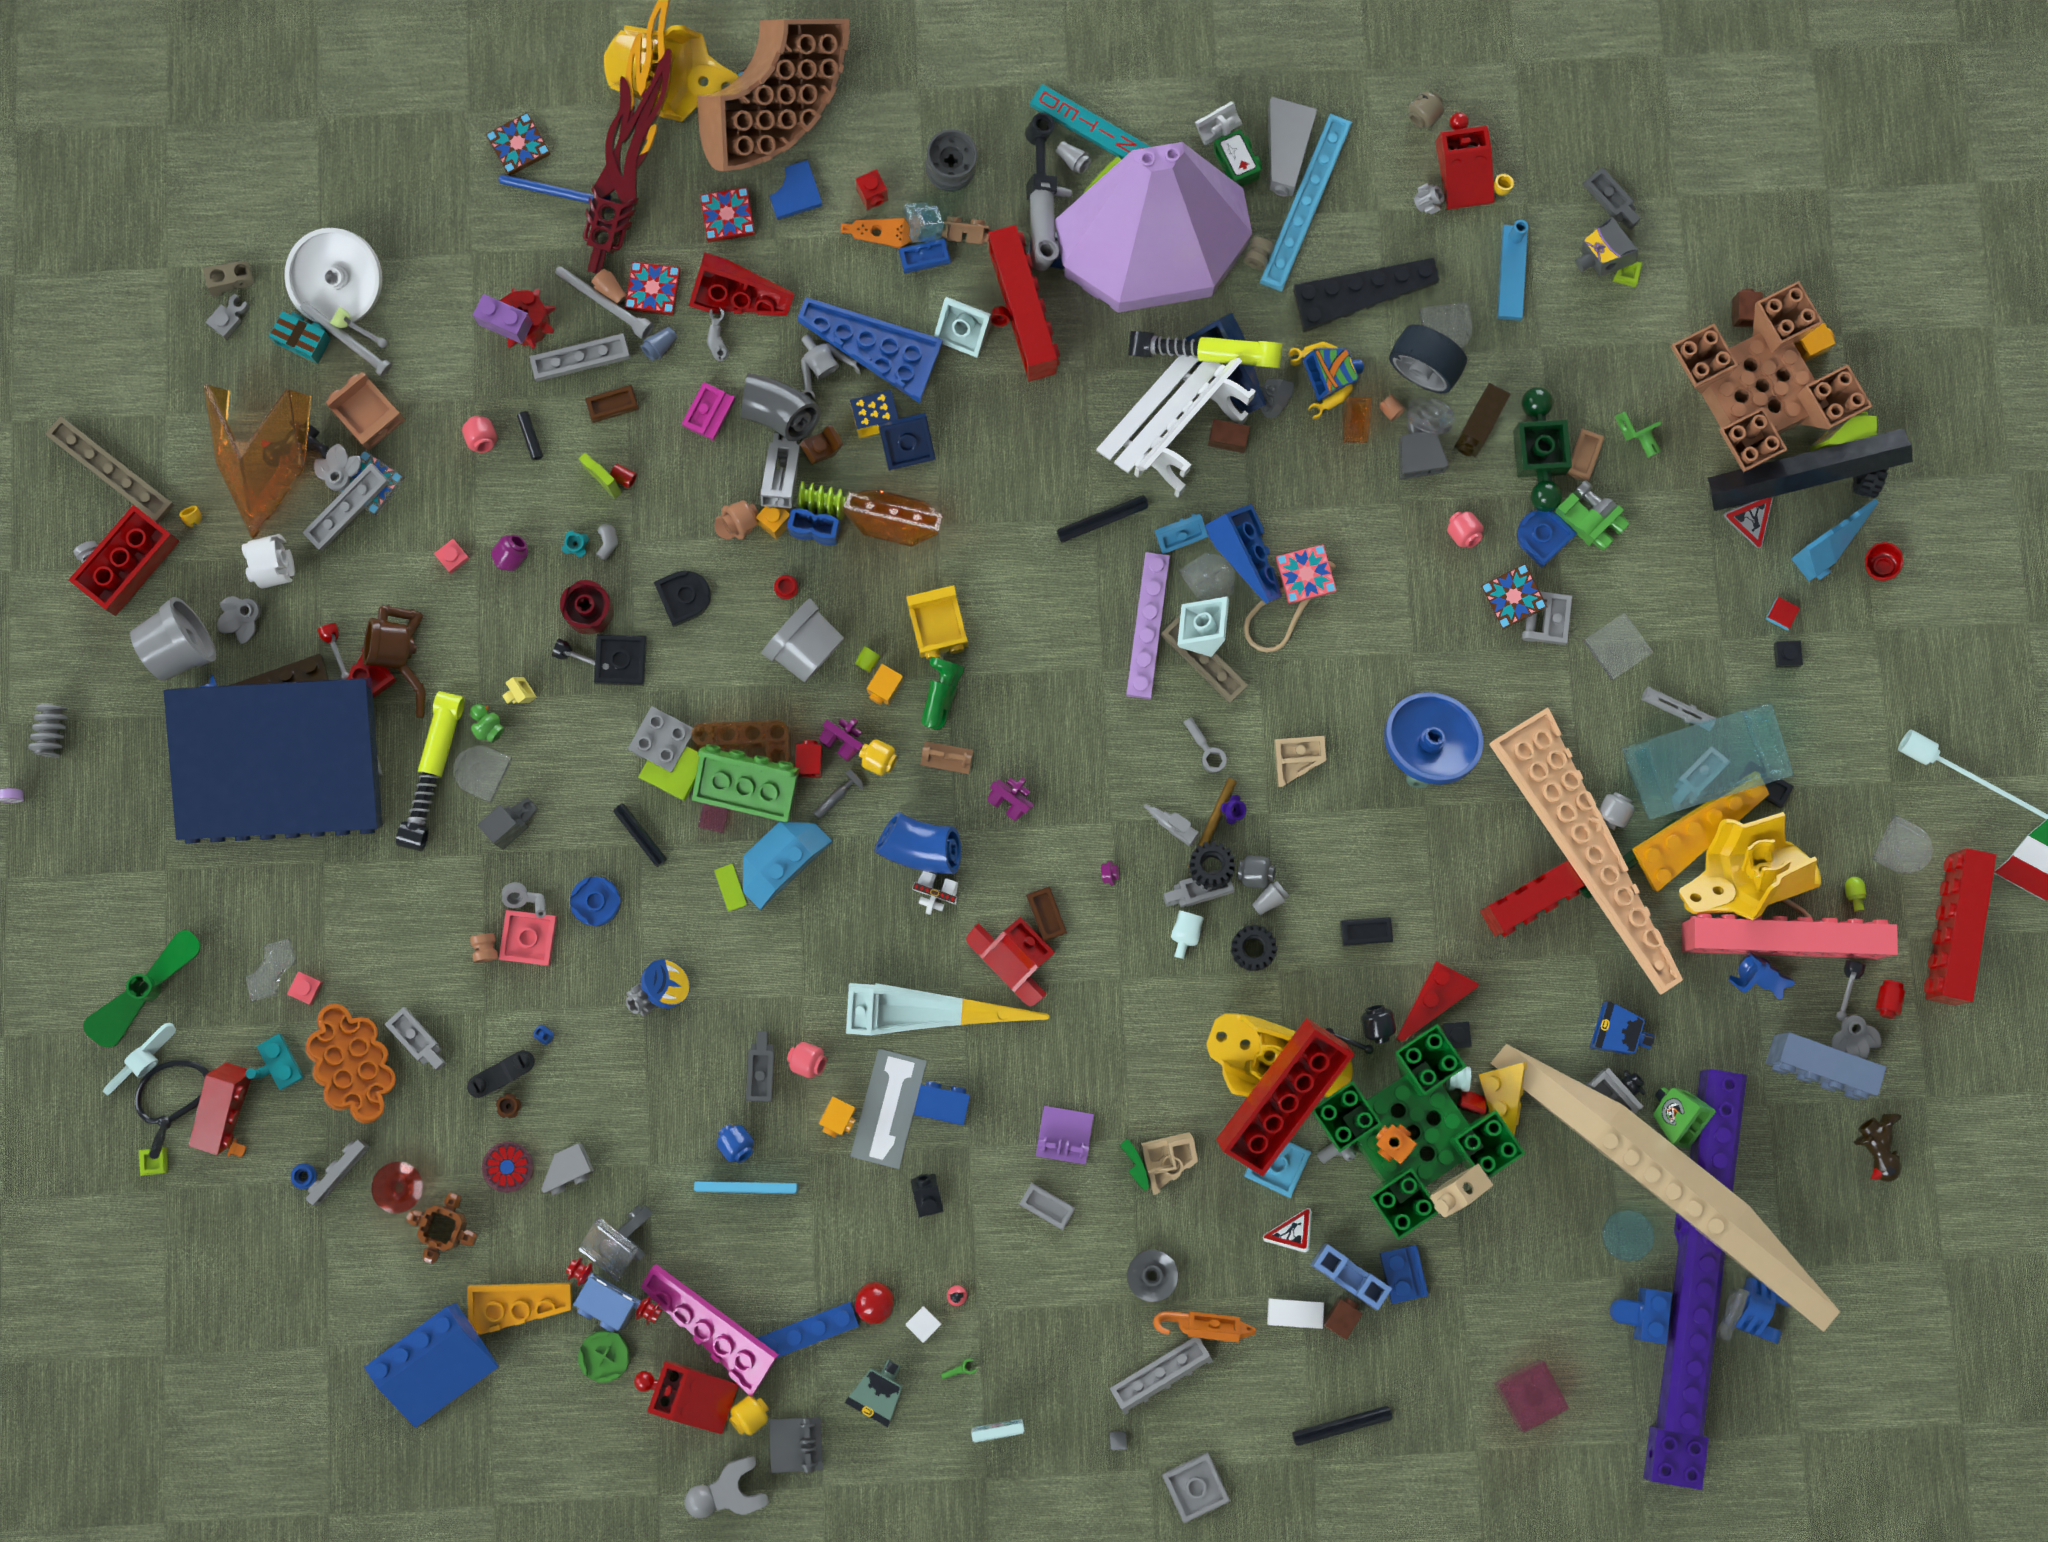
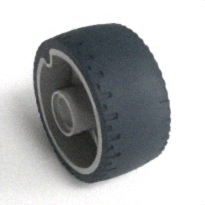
[1389,324,1467,394]

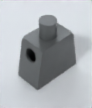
[1398,420,1449,480]

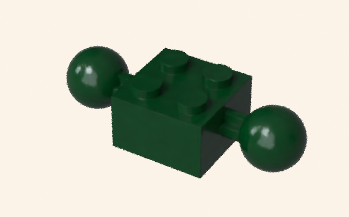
[1513,387,1572,512]

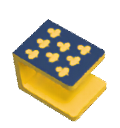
[850,390,898,439]

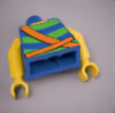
[1288,342,1364,420]

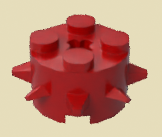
[500,288,556,349]

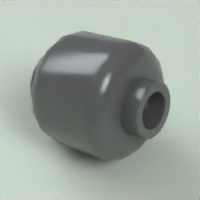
[1238,855,1276,889]

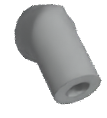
[596,524,618,561]
[1317,1143,1356,1164]

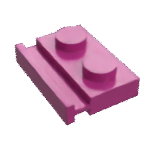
[682,382,736,441]

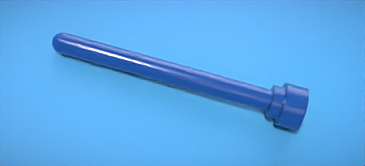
[498,175,611,212]

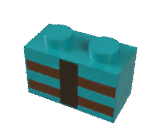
[269,311,331,364]

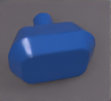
[533,1025,554,1045]

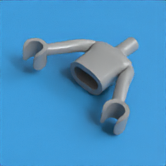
[801,334,868,401]

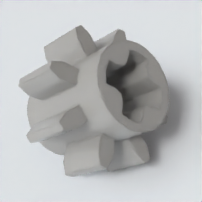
[1414,183,1444,214]
[626,983,657,1017]

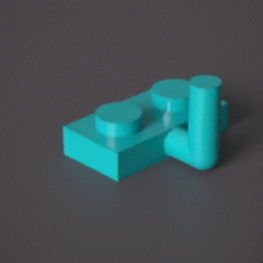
[246,1034,304,1090]

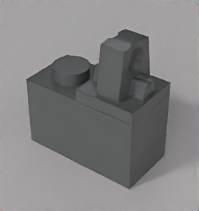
[477,798,539,850]

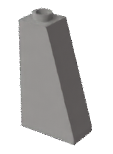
[1268,97,1317,196]

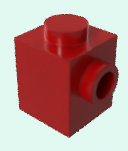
[855,169,888,210]

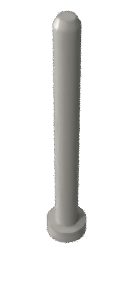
[300,302,392,377]

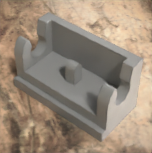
[1586,1068,1643,1114]

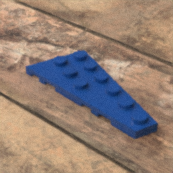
[798,297,943,403]

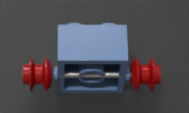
[566,1257,663,1332]

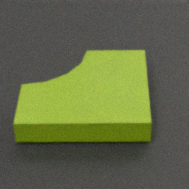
[578,453,621,499]

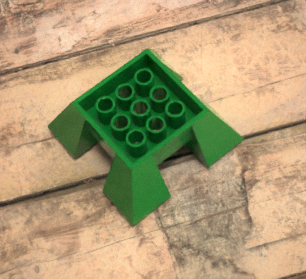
[1312,1024,1526,1240]

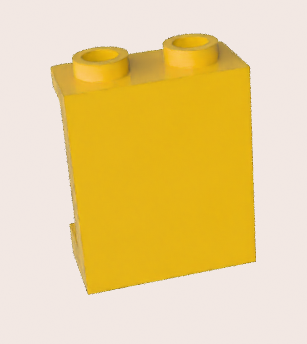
[906,585,968,659]

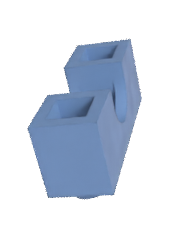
[1310,1244,1392,1310]

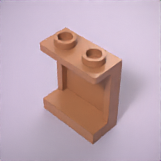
[326,372,405,451]

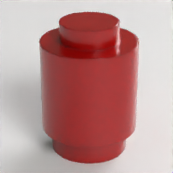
[1875,980,1905,1019]

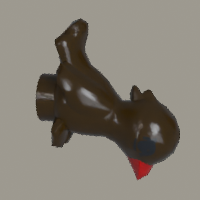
[1854,1113,1901,1182]

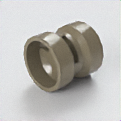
[1244,237,1274,270]

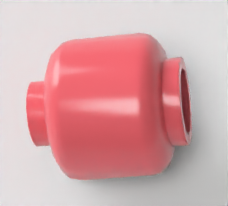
[462,416,497,453]
[1447,512,1484,548]
[787,1042,827,1079]

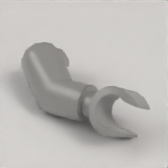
[707,308,729,361]

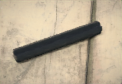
[1057,495,1149,542]
[1292,1406,1393,1446]

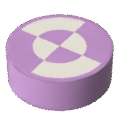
[0,788,24,803]

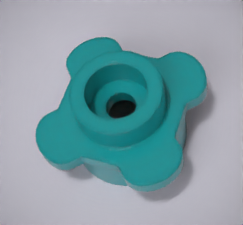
[562,531,589,557]

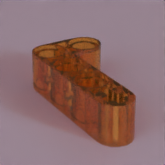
[691,720,791,762]

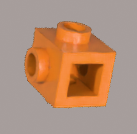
[1375,1124,1417,1165]

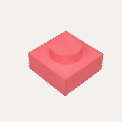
[434,539,470,574]
[287,971,323,1005]

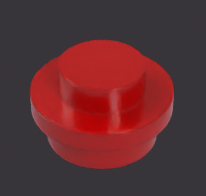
[774,575,799,600]

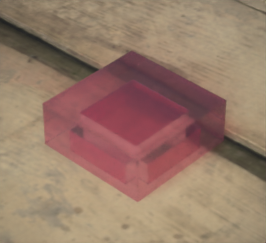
[698,803,729,833]

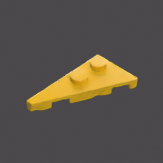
[1479,1062,1527,1136]

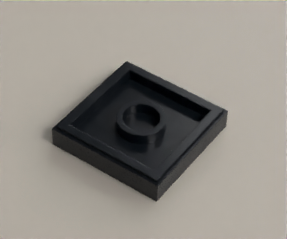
[594,634,647,686]

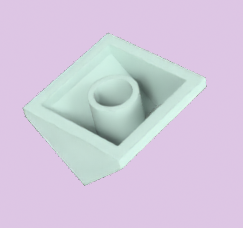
[934,297,991,357]
[1177,597,1229,657]

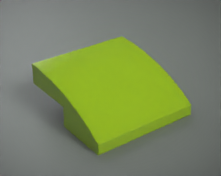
[638,746,700,801]

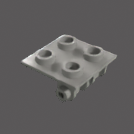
[628,706,695,772]

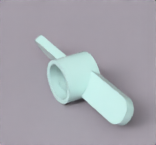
[103,1023,176,1095]

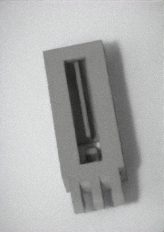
[760,432,800,508]

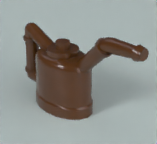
[363,605,426,718]

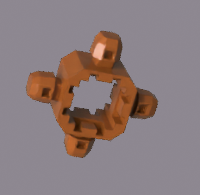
[406,1192,478,1264]

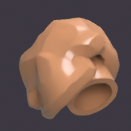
[715,500,759,540]

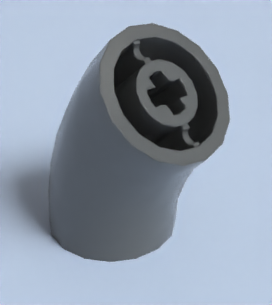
[741,373,821,441]

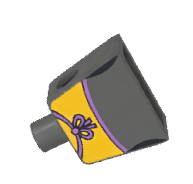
[1575,217,1638,276]

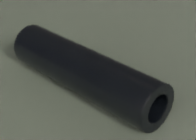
[517,411,543,460]

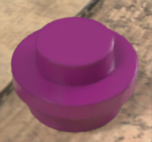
[1101,860,1120,886]

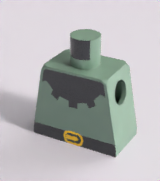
[845,1359,903,1427]

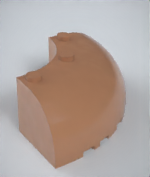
[697,19,849,171]

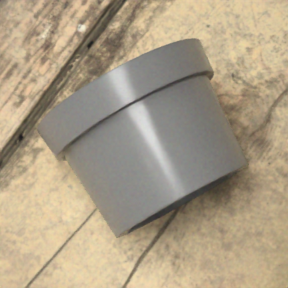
[130,597,216,681]
[761,598,844,683]

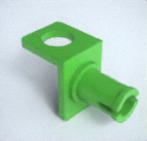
[1615,411,1662,458]

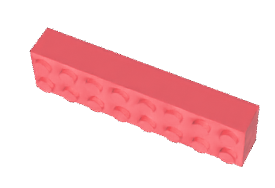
[1682,914,1898,959]

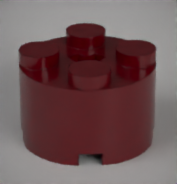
[560,580,614,635]

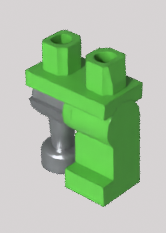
[1555,480,1630,551]

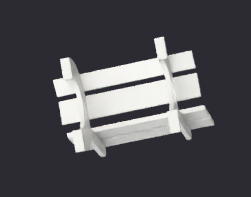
[1096,355,1256,497]

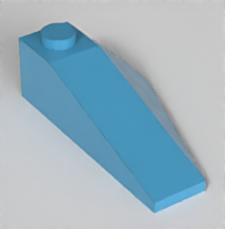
[1791,499,1879,582]

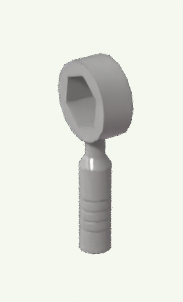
[1184,717,1227,773]

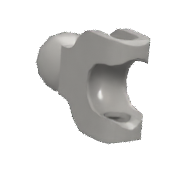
[684,1456,769,1519]

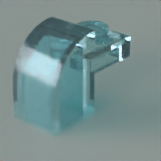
[904,202,944,243]

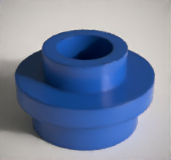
[291,1163,317,1189]

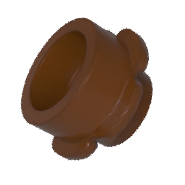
[496,1093,521,1119]

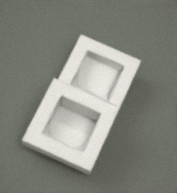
[1267,1299,1324,1329]

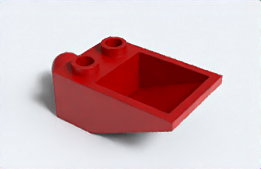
[1435,112,1494,210]
[634,1359,739,1435]

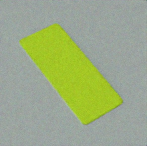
[714,864,747,911]

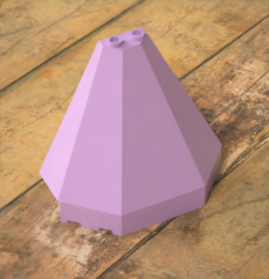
[1054,142,1252,313]

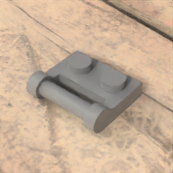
[1522,592,1572,645]

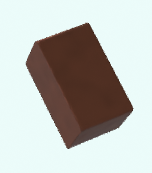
[1208,419,1250,453]

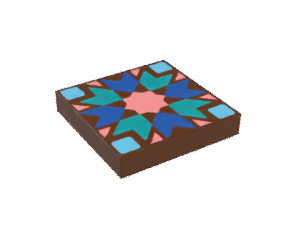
[486,112,551,176]
[1481,563,1548,630]

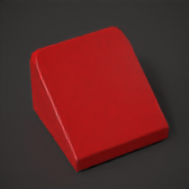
[1457,1091,1486,1115]

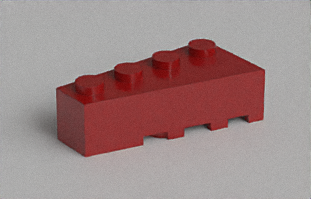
[1480,860,1585,937]

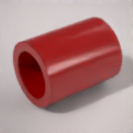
[610,463,637,489]

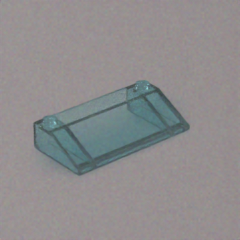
[1622,703,1794,820]

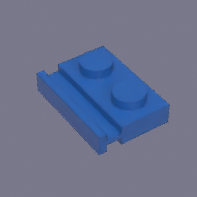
[1379,1245,1429,1304]

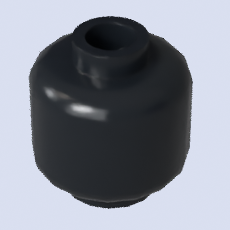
[1361,1005,1396,1044]

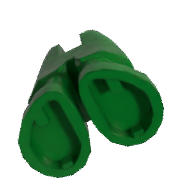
[921,657,965,730]

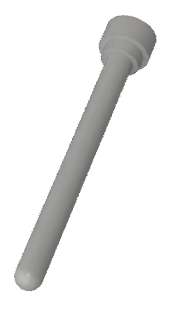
[555,267,654,339]

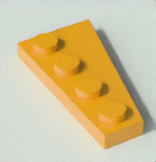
[467,1282,573,1335]

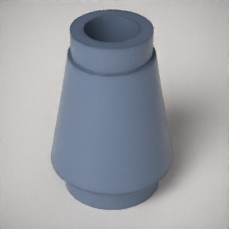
[641,327,677,361]

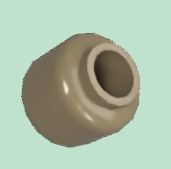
[1408,91,1444,128]

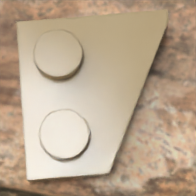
[1274,736,1326,787]

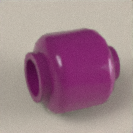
[491,535,528,571]

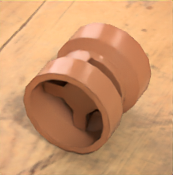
[470,933,498,963]

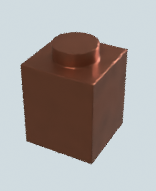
[1732,289,1763,328]
[1323,1297,1363,1340]

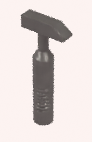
[813,769,863,820]

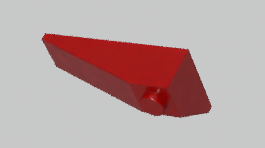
[688,252,795,316]

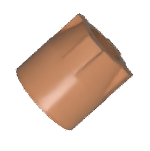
[1379,394,1406,422]

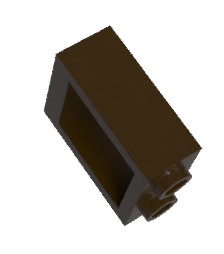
[1454,383,1511,458]

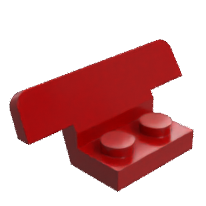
[966,917,1055,1006]

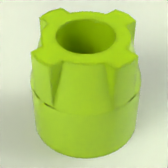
[855,646,881,673]

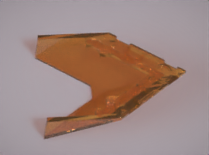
[203,384,311,539]

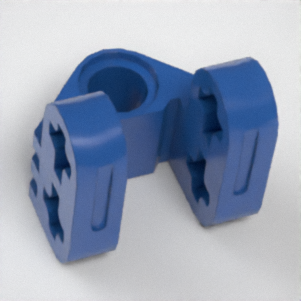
[1730,1277,1791,1344]

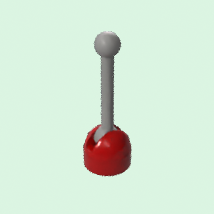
[317,623,350,679]

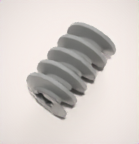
[28,704,69,758]

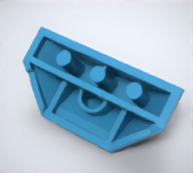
[743,822,833,910]

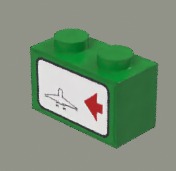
[1213,129,1262,187]

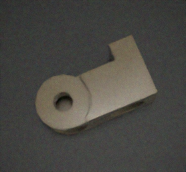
[203,261,254,297]

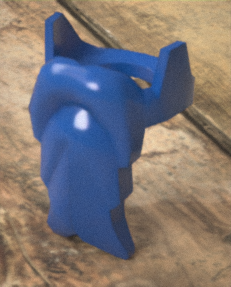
[1728,952,1795,1000]

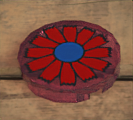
[482,1142,534,1193]

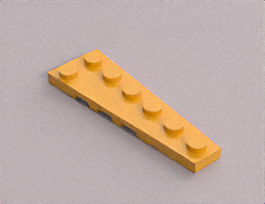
[1632,772,1769,892]

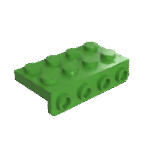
[692,744,799,823]

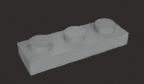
[305,1140,371,1206]

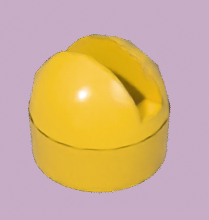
[1494,174,1514,196]
[179,506,202,527]

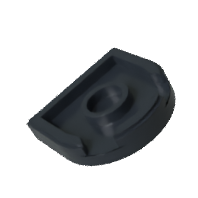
[654,570,711,628]

